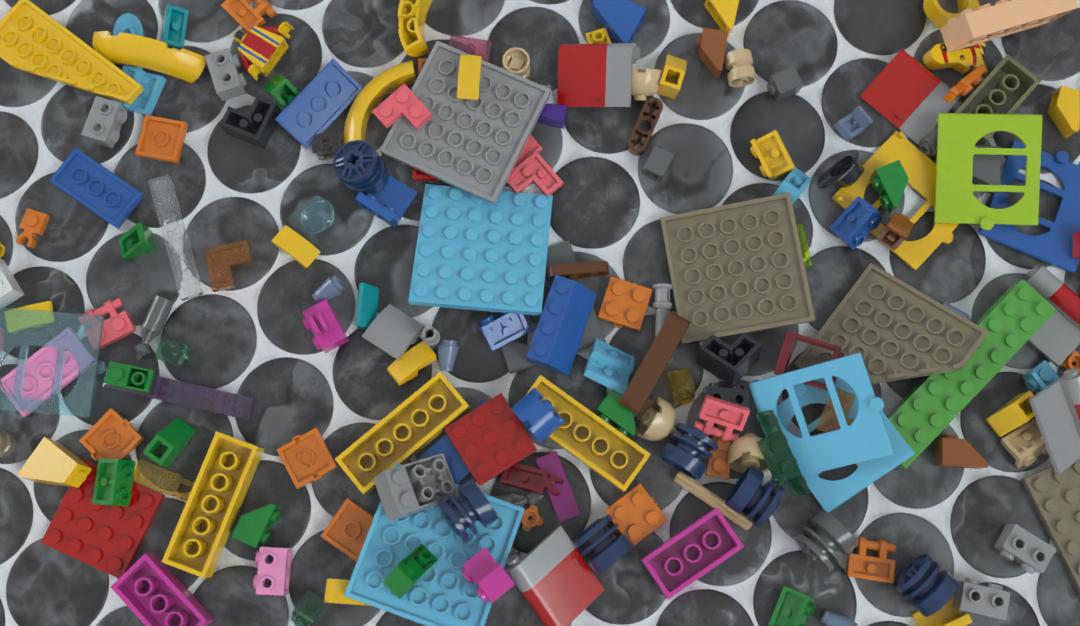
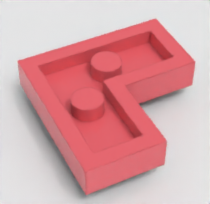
[372,84,433,130]
[506,151,564,196]

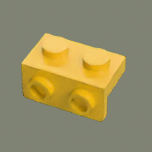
[750,130,796,180]

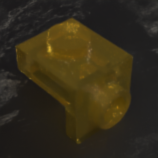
[667,368,695,405]

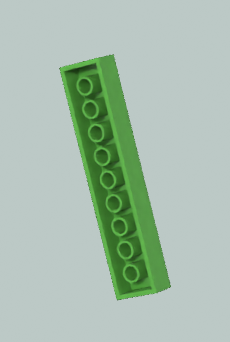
[887,279,1057,470]

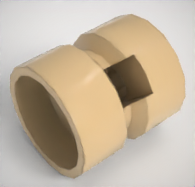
[502,47,530,79]
[724,49,756,88]

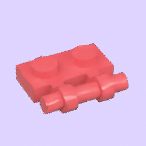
[79,298,137,351]
[693,395,750,442]

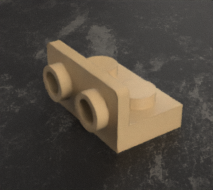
[1000,418,1048,468]

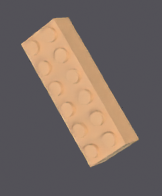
[940,0,1079,53]

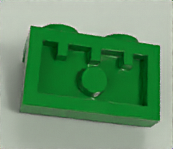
[92,458,135,506]
[768,586,815,626]

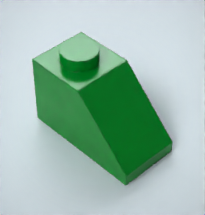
[263,74,299,109]

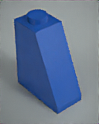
[590,0,646,43]

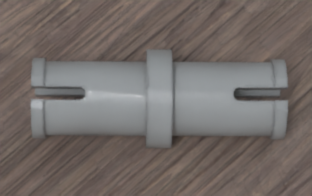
[422,326,441,348]

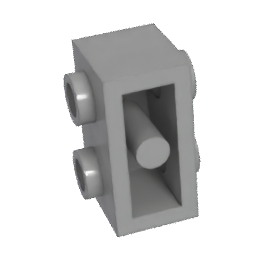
[205,48,247,101]
[81,96,128,149]
[994,524,1056,574]
[952,578,1010,620]

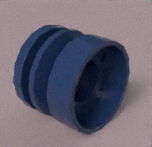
[333,140,389,195]
[658,423,719,480]
[725,465,784,527]
[438,478,498,543]
[573,514,635,575]
[893,553,959,617]

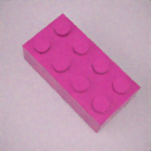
[640,508,744,599]
[111,553,215,626]

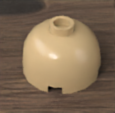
[631,68,662,101]
[635,395,677,442]
[728,433,773,473]

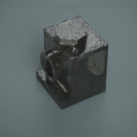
[312,131,343,160]

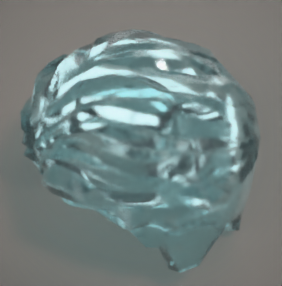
[298,196,334,234]

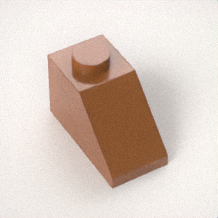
[695,27,728,79]
[876,212,914,250]
[935,434,988,469]

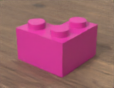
[461,547,515,604]

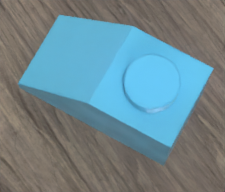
[773,168,812,205]

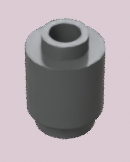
[919,127,938,156]

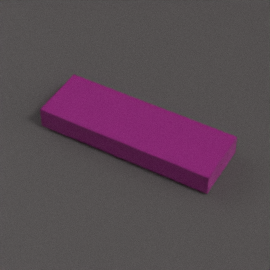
[535,451,581,523]

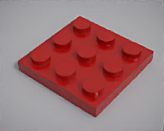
[444,393,537,486]

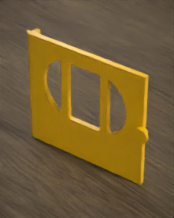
[832,131,980,271]

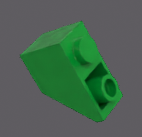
[870,160,909,214]
[104,361,155,393]
[596,389,636,438]
[143,418,197,467]
[231,503,281,548]
[383,544,438,599]

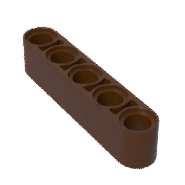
[619,311,691,415]

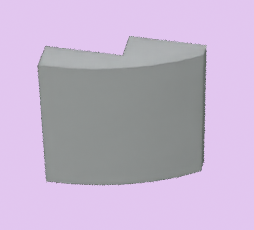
[362,304,425,361]

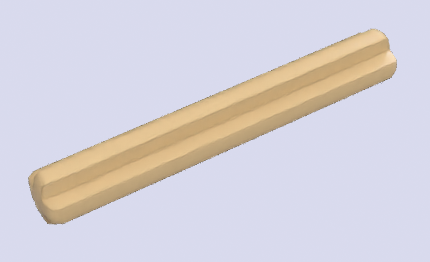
[674,471,753,530]

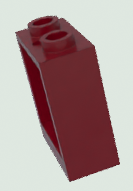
[774,331,845,391]

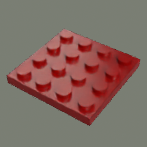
[41,459,165,579]

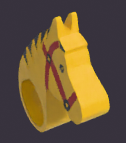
[923,0,988,77]

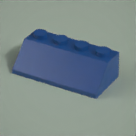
[526,275,597,376]

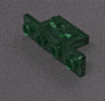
[756,409,810,496]

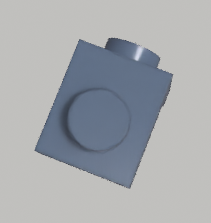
[833,106,873,142]

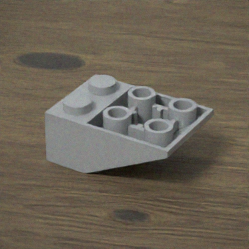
[373,453,459,523]

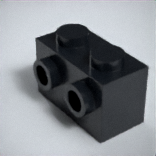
[702,383,750,417]

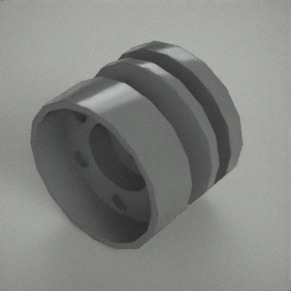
[794,510,858,573]

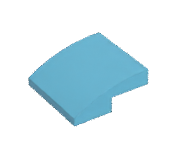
[109,65,166,116]
[584,338,635,395]

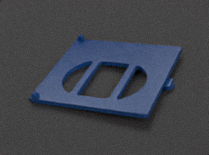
[978,140,1080,273]

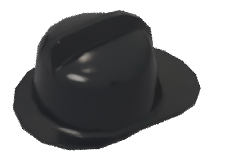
[817,150,864,188]

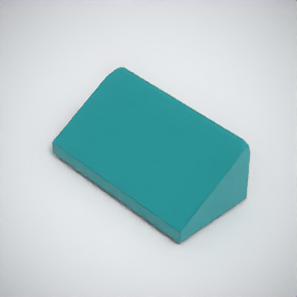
[160,4,189,49]
[355,283,379,330]

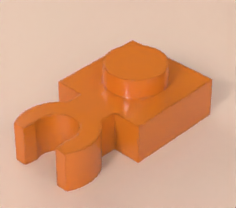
[16,208,50,249]

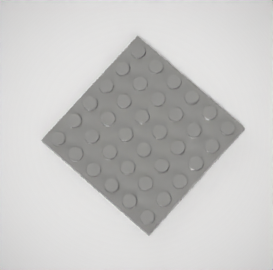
[379,41,552,205]

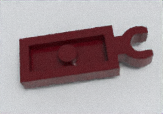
[500,463,564,496]

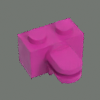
[302,299,349,353]

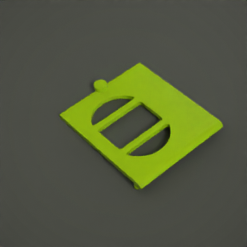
[934,113,1042,230]

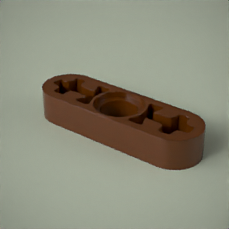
[627,97,663,156]
[546,261,610,281]

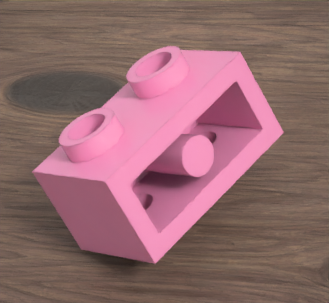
[253,547,292,596]

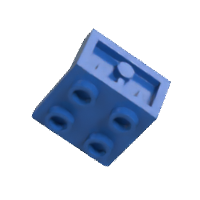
[355,175,417,228]

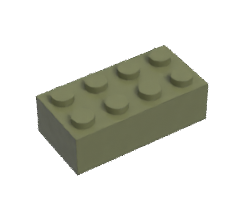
[954,54,1041,145]

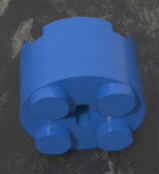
[511,387,565,443]

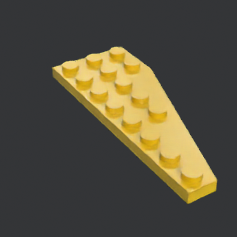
[0,0,144,105]

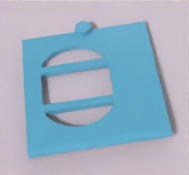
[748,352,894,481]
[759,377,915,513]

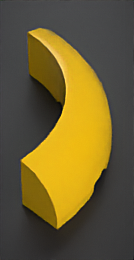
[397,0,433,57]
[92,31,206,83]
[343,60,416,145]

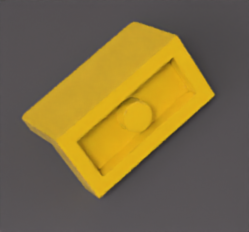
[912,596,973,626]

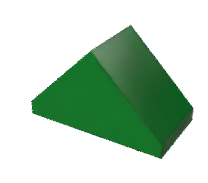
[118,223,157,259]

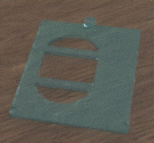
[0,307,106,417]

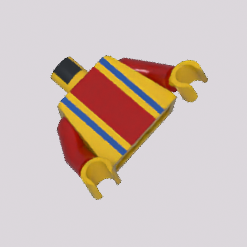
[234,22,294,80]

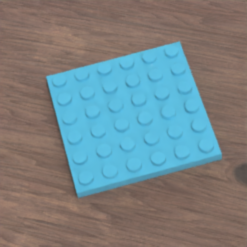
[408,184,553,316]
[344,462,525,626]

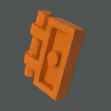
[221,0,276,33]
[845,536,896,583]

